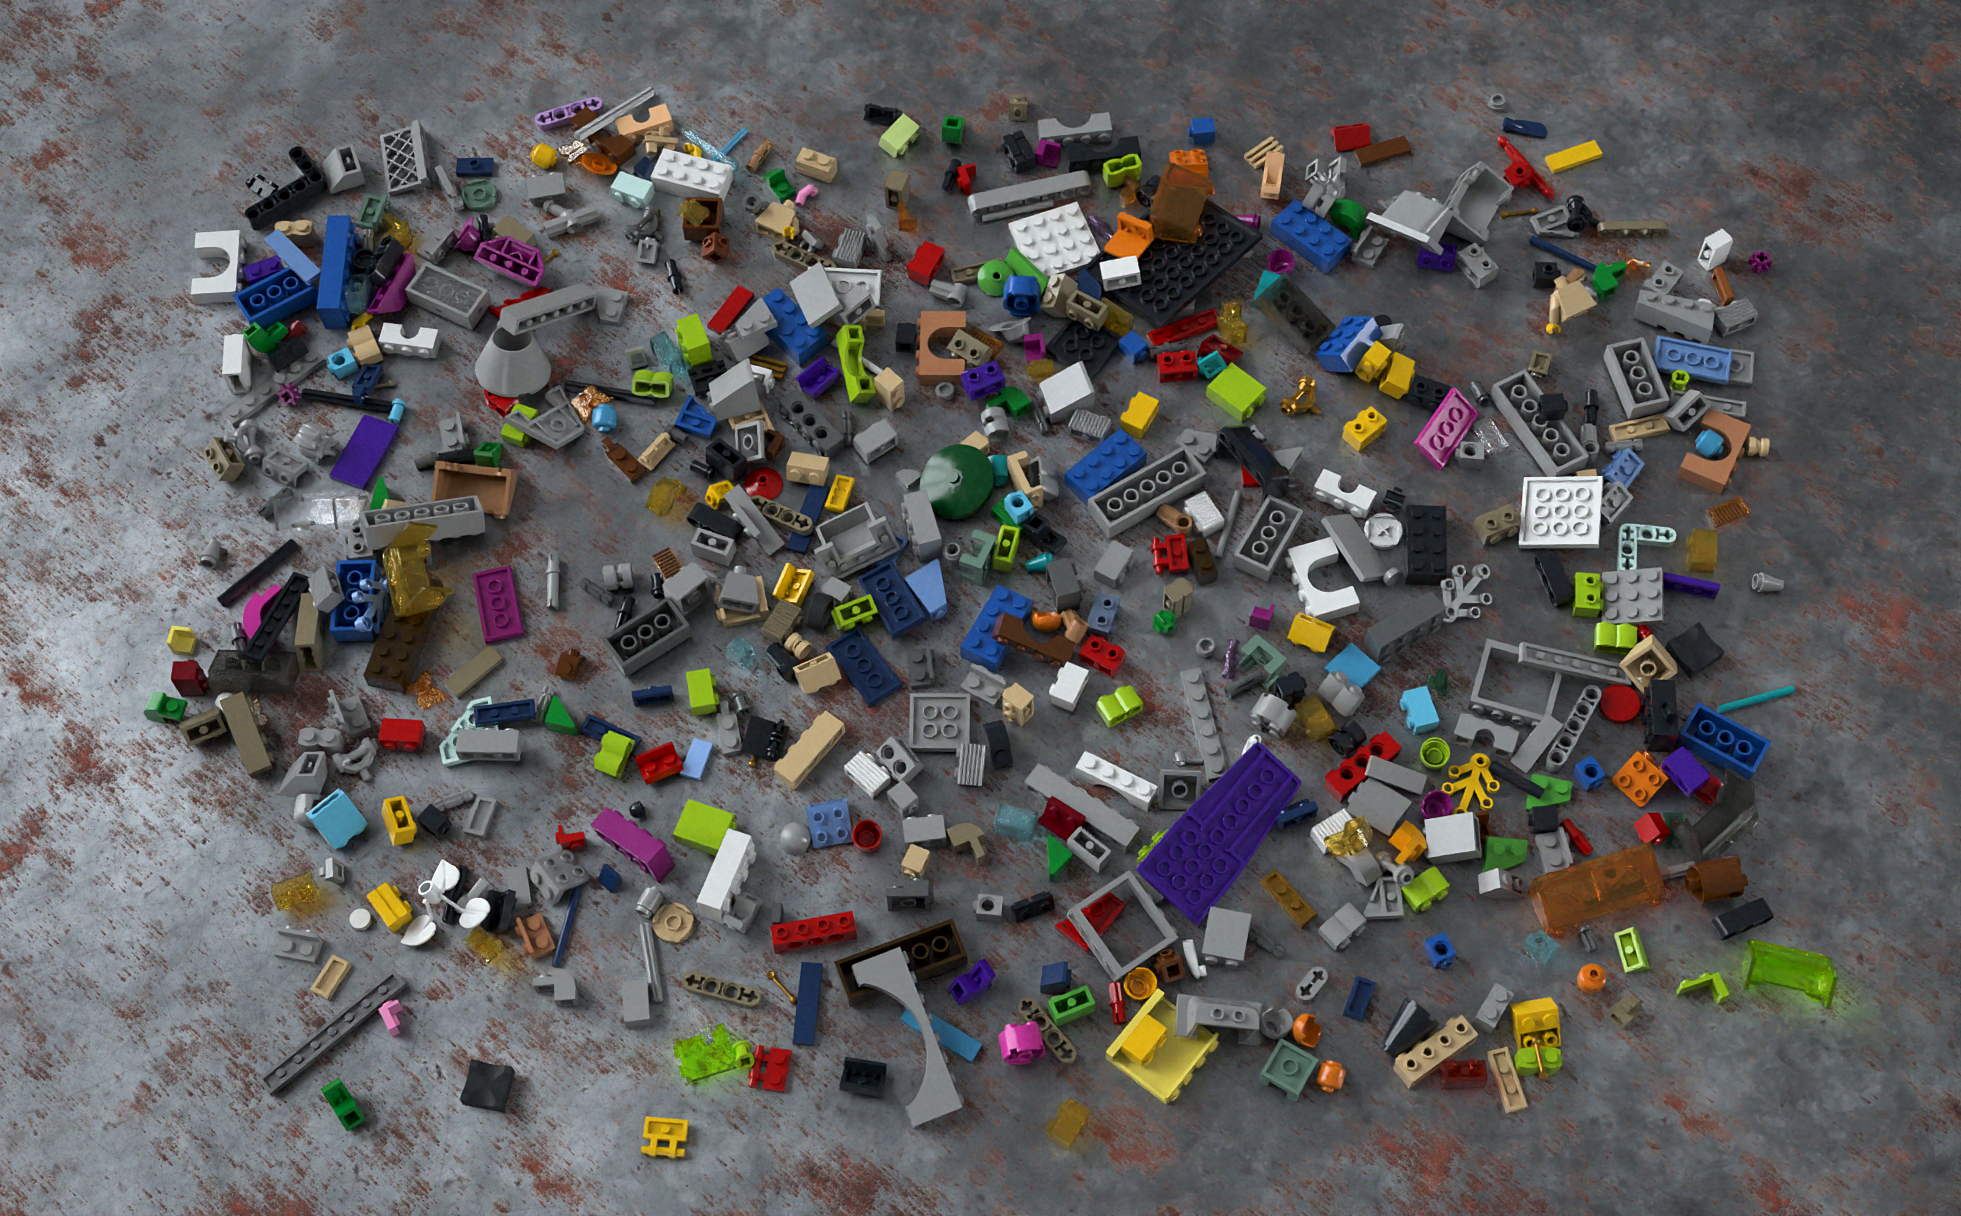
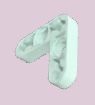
[1617,523,1677,571]

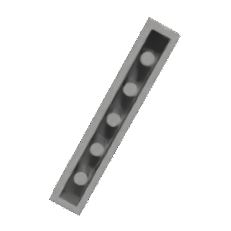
[499,282,598,336]
[1024,763,1140,854]

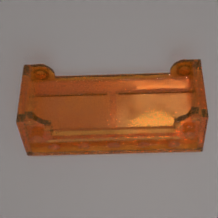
[1527,842,1666,938]

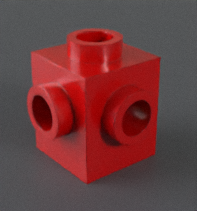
[1502,161,1533,191]

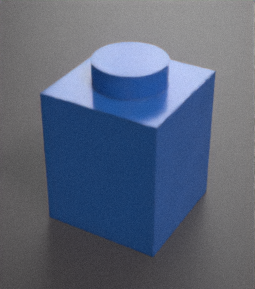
[1188,117,1215,144]
[1118,330,1148,364]

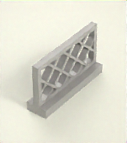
[380,120,433,196]

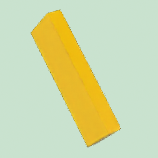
[1545,140,1603,174]

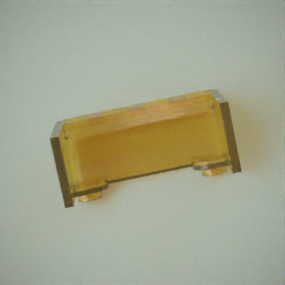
[383,521,452,617]

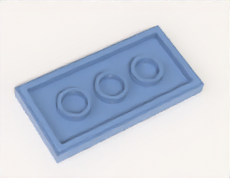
[1653,335,1733,385]

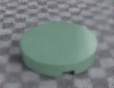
[461,179,498,212]

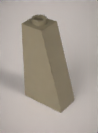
[294,593,325,672]

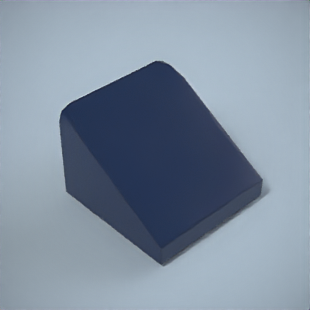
[634,156,655,182]
[598,863,622,893]

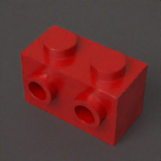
[907,241,945,286]
[1157,350,1198,383]
[1079,634,1126,679]
[378,718,426,752]

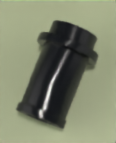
[690,459,715,480]
[650,573,665,599]

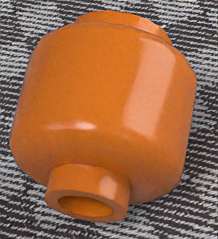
[1577,963,1606,994]
[1315,1060,1346,1093]

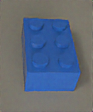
[1315,316,1383,372]

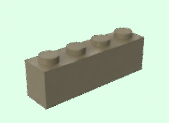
[219,691,275,777]

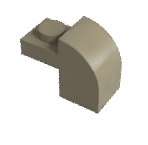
[946,823,988,865]

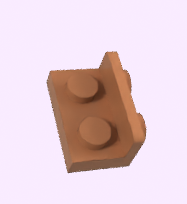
[514,912,556,961]

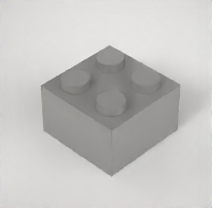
[662,561,712,617]

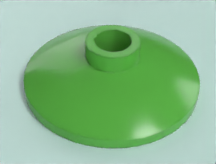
[977,260,1014,297]

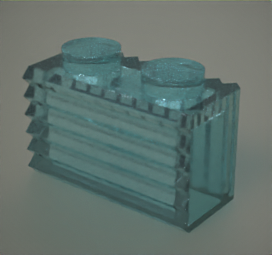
[345,274,373,314]
[650,331,686,375]
[992,803,1039,842]

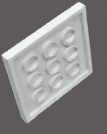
[1009,202,1103,279]
[1519,476,1603,548]

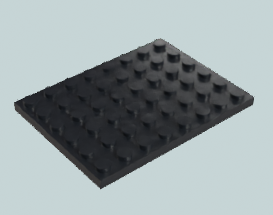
[1082,182,1263,328]

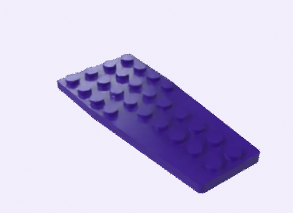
[1135,742,1301,926]

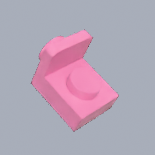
[378,999,403,1037]

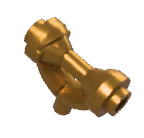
[1279,376,1322,415]

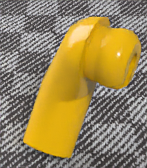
[683,142,702,158]
[352,311,373,331]

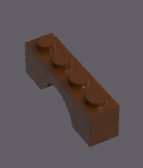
[570,106,636,168]
[991,612,1075,668]

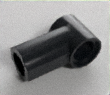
[765,642,800,682]

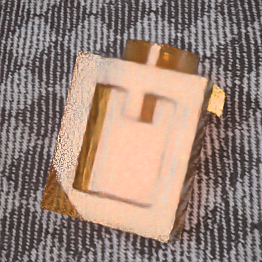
[1119,175,1140,209]
[898,202,917,232]

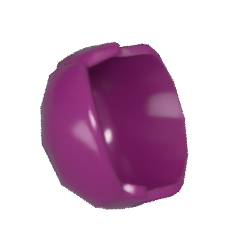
[1267,248,1295,277]
[1420,790,1454,819]

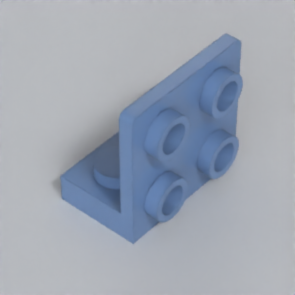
[806,797,852,848]

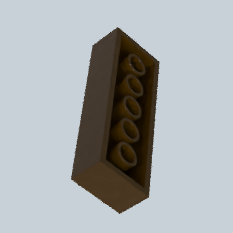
[363,572,446,694]
[834,918,968,1007]

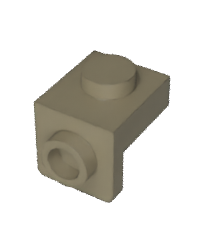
[1009,94,1028,121]
[1528,349,1552,378]

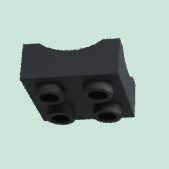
[1665,622,1724,678]
[460,1059,515,1113]

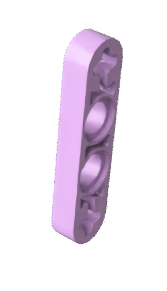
[535,97,603,131]

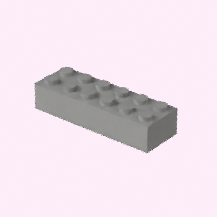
[1490,369,1589,477]
[1088,445,1207,539]
[360,495,486,550]

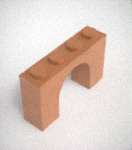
[915,311,966,385]
[1677,408,1752,494]

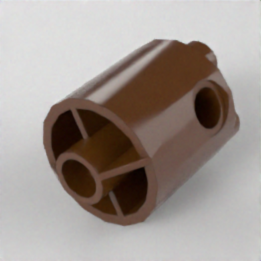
[1685,855,1748,905]

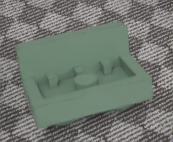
[355,193,391,233]

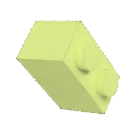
[878,113,920,158]

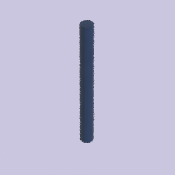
[1529,235,1597,272]
[551,888,581,968]

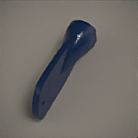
[1502,117,1547,138]

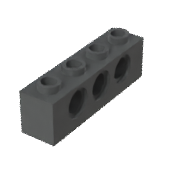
[779,388,845,459]

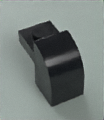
[1022,512,1068,556]
[982,720,1013,768]

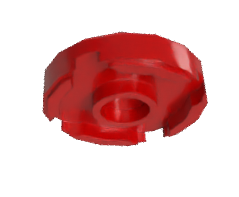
[1599,685,1640,724]

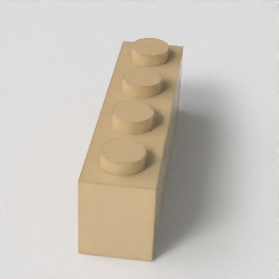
[774,710,845,790]

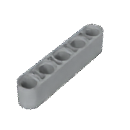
[1545,685,1602,773]

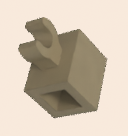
[1607,993,1643,1031]

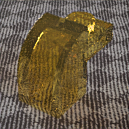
[382,212,413,252]
[1217,299,1248,345]
[645,477,688,517]
[1324,816,1373,858]
[462,926,505,965]

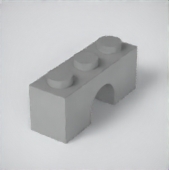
[1451,713,1519,761]

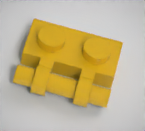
[641,1116,689,1159]

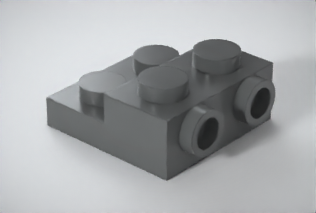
[886,878,934,911]

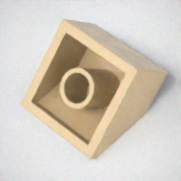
[1619,634,1677,694]

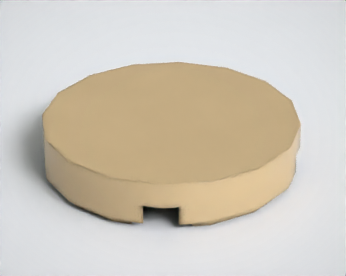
[653,903,694,944]

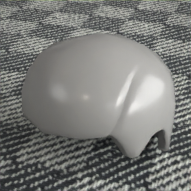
[780,822,811,855]
[1259,1008,1294,1040]

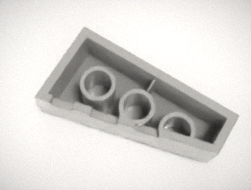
[1634,290,1716,345]

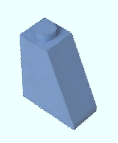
[904,559,947,621]

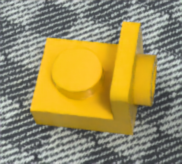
[705,480,734,510]

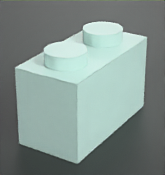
[611,171,655,209]

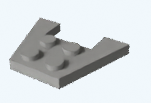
[503,385,585,450]

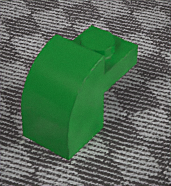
[942,116,966,145]
[1329,199,1368,239]
[1591,260,1627,301]
[240,321,289,353]
[986,386,1030,420]
[144,692,188,724]
[320,1078,366,1131]

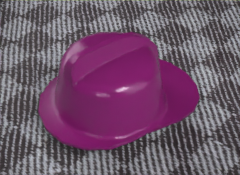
[454,216,480,252]

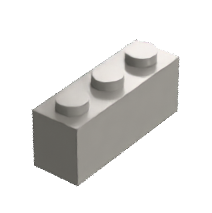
[456,728,522,761]

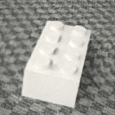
[651,148,733,201]
[697,828,756,924]

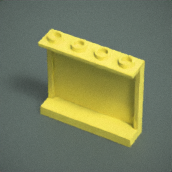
[1105,988,1219,1105]

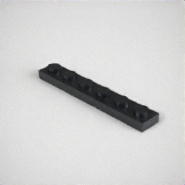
[242,572,311,665]

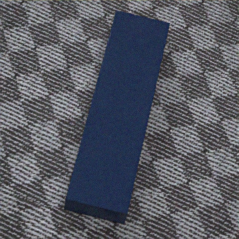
[787,484,830,555]
[792,962,823,1046]

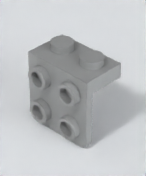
[529,849,590,906]

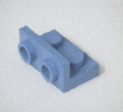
[1601,448,1645,489]

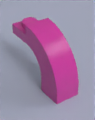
[243,584,282,645]

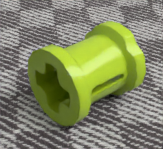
[1669,370,1689,391]
[732,1040,755,1069]

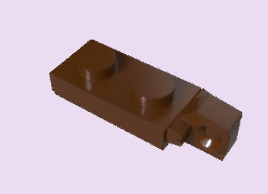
[601,437,646,483]

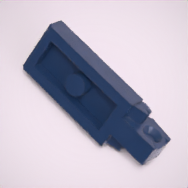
[352,364,384,405]

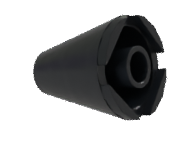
[1382,997,1439,1057]

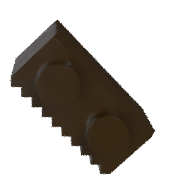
[1187,538,1218,586]

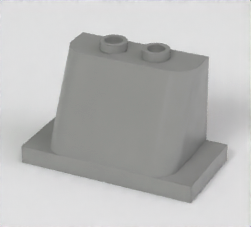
[1367,190,1454,256]
[814,502,901,579]
[1175,994,1261,1046]

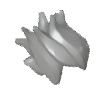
[1310,168,1346,206]
[292,423,339,465]

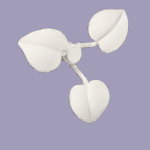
[400,859,490,946]

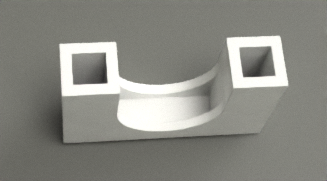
[191,230,247,304]
[1284,537,1360,622]

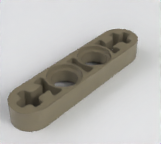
[1597,221,1670,239]
[772,240,836,271]
[750,495,814,536]
[682,972,761,1009]
[1017,997,1077,1066]

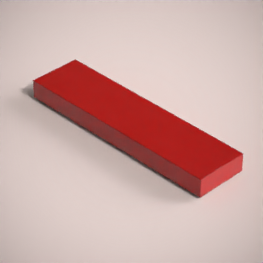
[1147,307,1222,347]

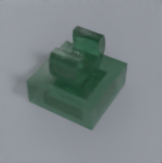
[1426,669,1449,696]

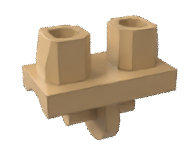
[643,126,678,155]

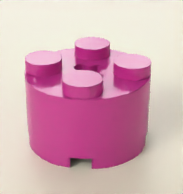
[998,1021,1045,1065]

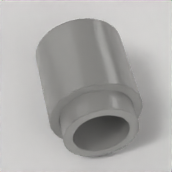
[635,886,664,919]

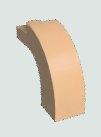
[1260,151,1285,200]

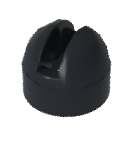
[629,800,646,818]

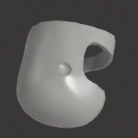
[294,794,327,828]

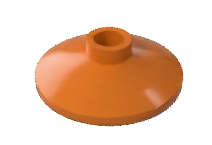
[581,153,617,175]

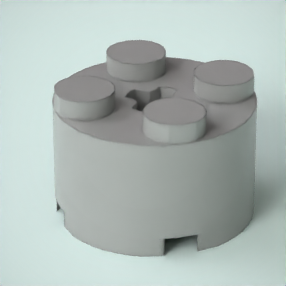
[1249,693,1297,739]

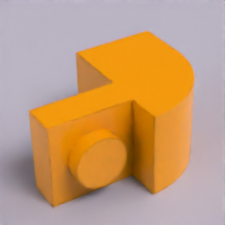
[1389,820,1427,865]

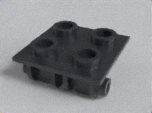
[740,715,790,762]

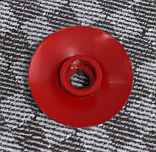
[744,467,783,500]

